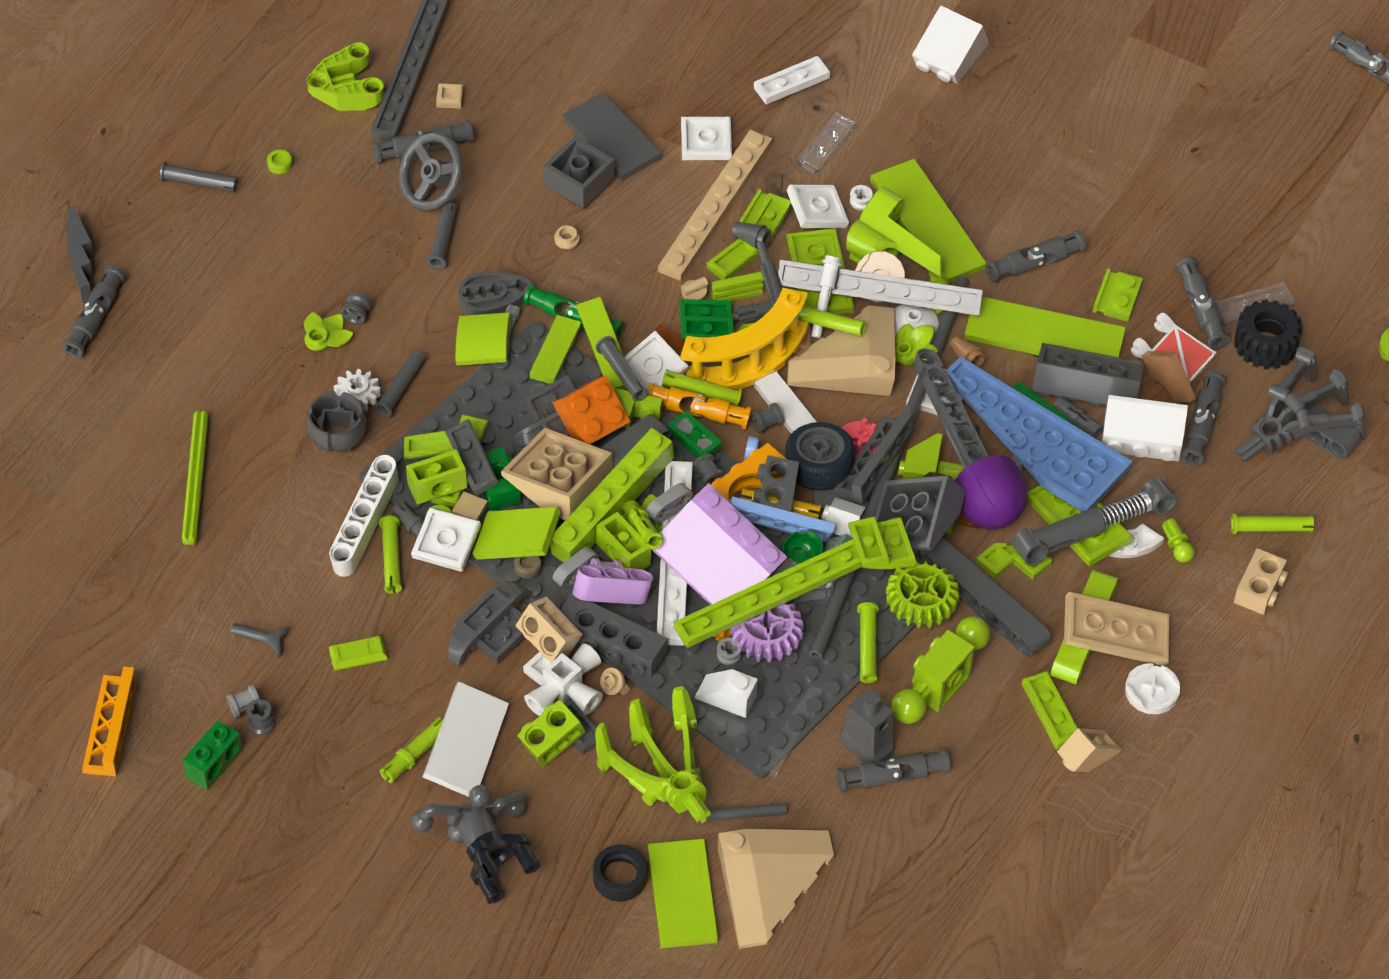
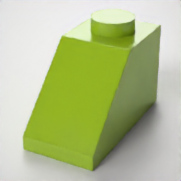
[898,433,942,479]

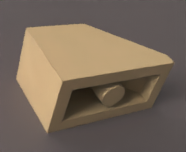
[1057,728,1122,772]

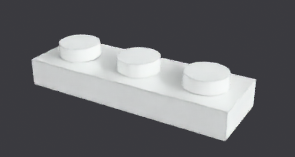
[754,56,830,105]

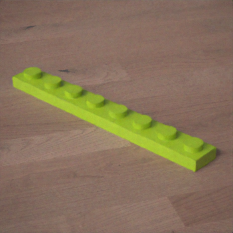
[673,539,862,648]

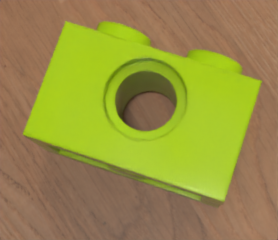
[406,449,467,505]
[596,512,651,570]

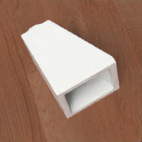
[912,6,989,84]

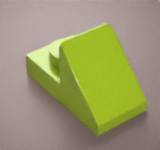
[613,387,663,430]

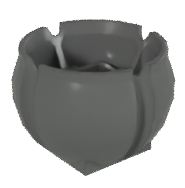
[306,391,367,452]

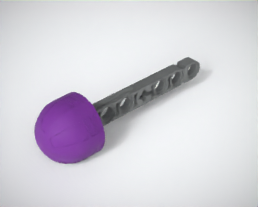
[913,348,1027,529]

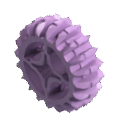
[730,602,804,664]

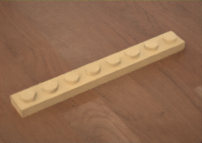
[658,129,772,281]

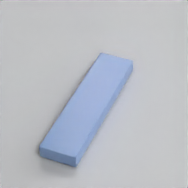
[729,496,835,543]

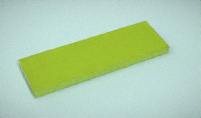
[870,159,986,283]
[964,297,1126,357]

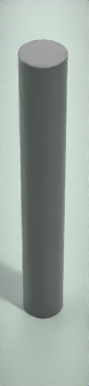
[706,803,787,821]

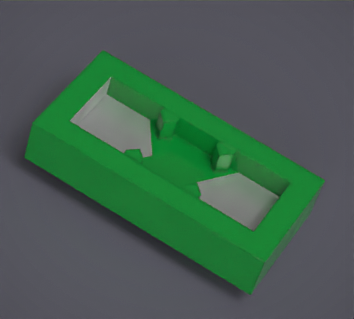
[667,411,722,458]

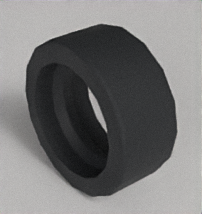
[593,844,647,902]

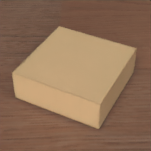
[436,83,463,109]
[452,491,488,521]

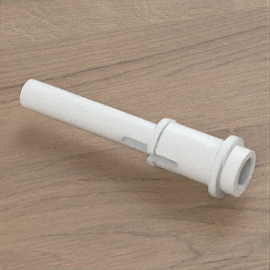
[811,256,842,339]

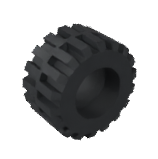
[1234,300,1303,369]

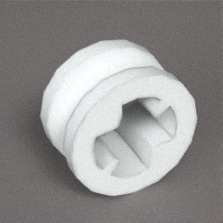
[850,185,873,210]

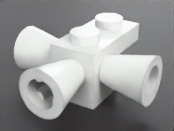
[523,643,603,716]

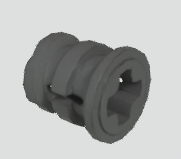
[247,699,275,735]

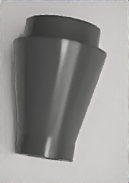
[732,221,771,249]

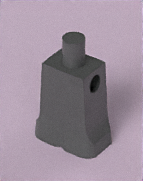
[839,690,894,763]

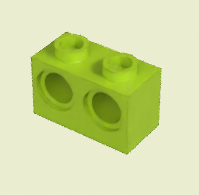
[517,699,586,768]

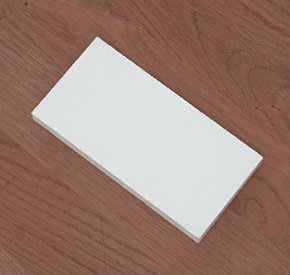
[423,681,509,797]

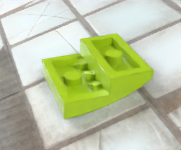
[456,312,511,366]
[848,517,916,569]

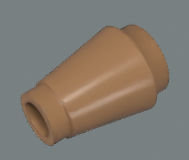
[949,336,986,368]

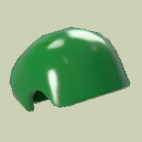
[781,530,824,568]

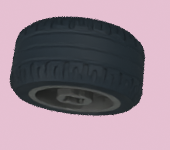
[785,422,855,491]

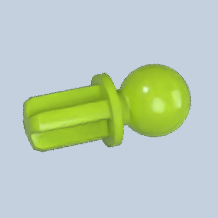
[1162,518,1195,563]

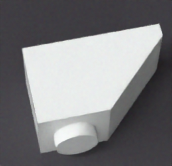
[695,669,758,718]

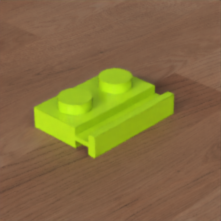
[739,189,792,243]
[1093,268,1143,322]

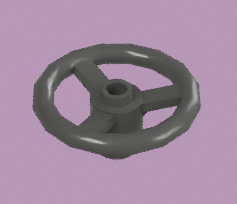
[399,131,463,211]

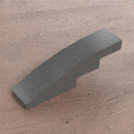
[66,206,94,304]

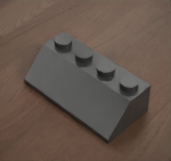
[1032,343,1144,406]

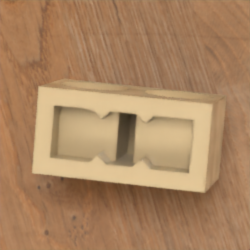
[1234,548,1288,615]
[515,597,583,663]

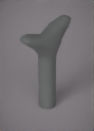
[231,623,288,657]

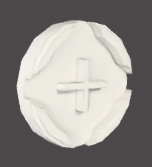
[1125,663,1180,714]

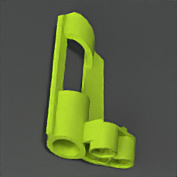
[846,187,949,314]

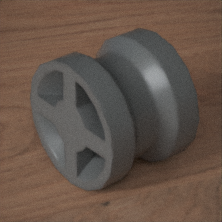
[341,292,372,324]

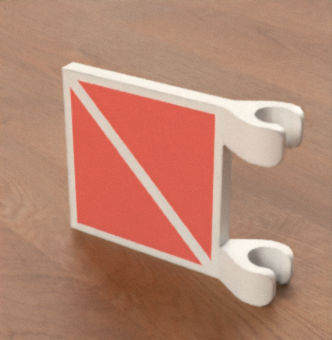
[1131,313,1217,384]

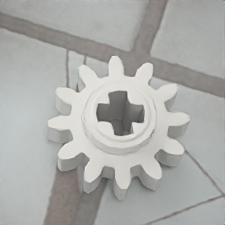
[334,369,381,412]

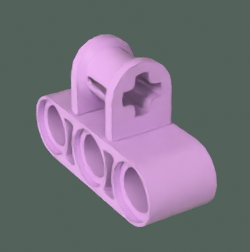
[572,558,653,605]

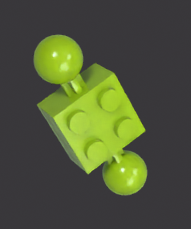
[891,616,990,724]

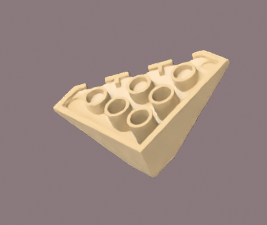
[787,305,895,396]
[718,829,834,949]

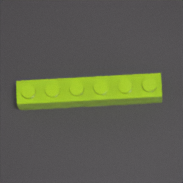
[550,428,674,562]

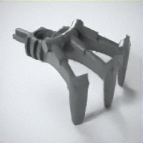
[1235,347,1366,462]

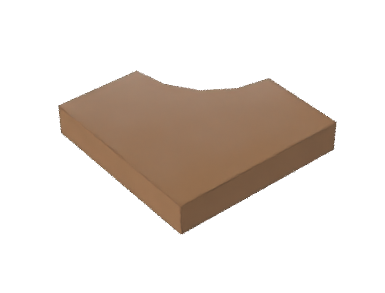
[1141,351,1196,403]

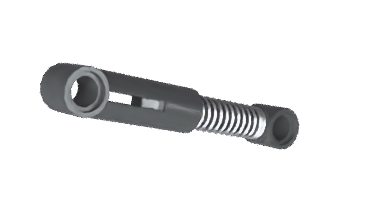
[1012,478,1178,566]

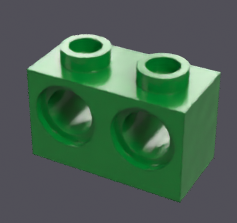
[182,720,242,790]

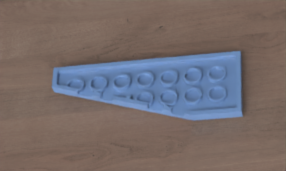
[946,356,1133,512]

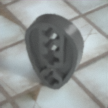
[458,272,532,315]

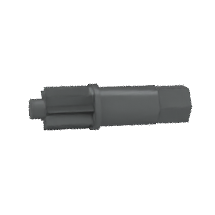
[731,300,772,324]

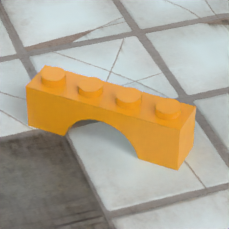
[693,443,786,502]

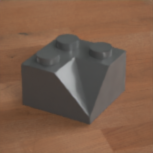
[544,136,614,209]

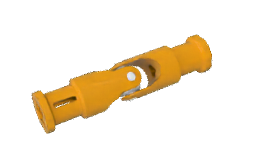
[647,381,751,429]

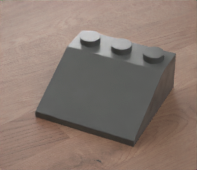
[874,476,966,551]

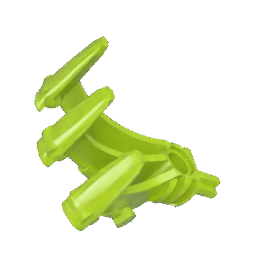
[595,686,711,823]

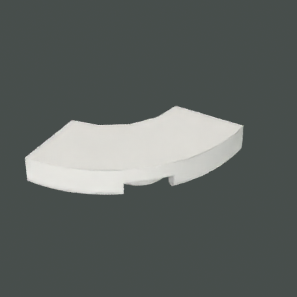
[1109,524,1164,558]

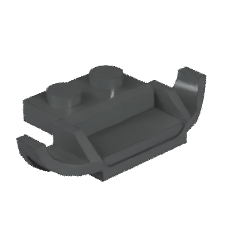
[511,375,575,446]
[448,583,533,667]

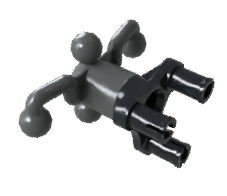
[411,785,541,904]

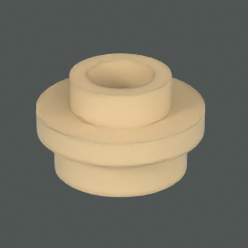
[554,225,580,249]

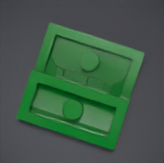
[679,299,733,340]

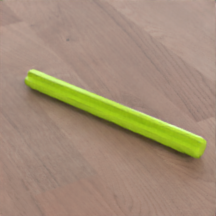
[182,411,209,545]

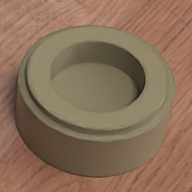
[514,556,541,579]

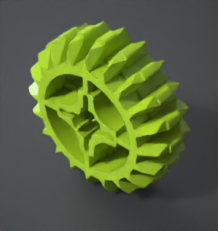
[886,560,959,629]

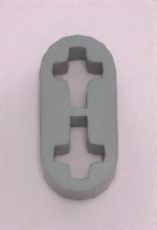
[646,483,693,524]
[553,546,599,589]

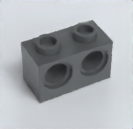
[752,455,799,512]

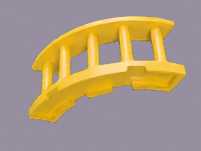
[680,288,809,390]

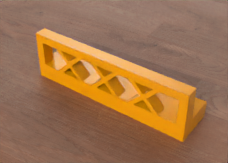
[82,667,137,776]

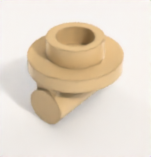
[681,277,708,300]
[600,668,630,695]

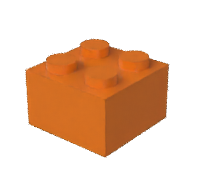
[552,375,630,444]

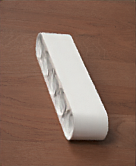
[329,455,399,577]

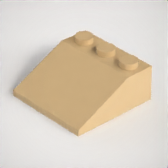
[501,428,613,520]

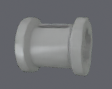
[226,685,260,718]

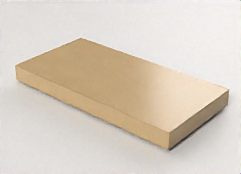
[1064,592,1169,666]

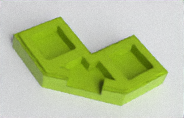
[976,543,1052,580]

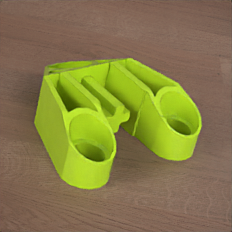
[307,42,384,111]

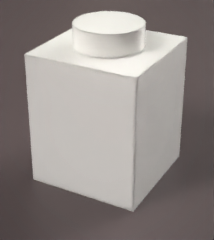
[822,497,866,539]

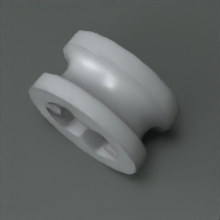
[717,637,741,665]

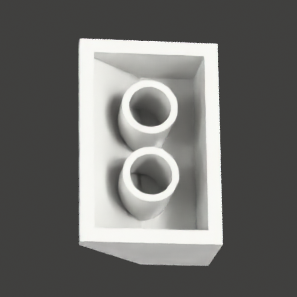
[1101,395,1188,461]

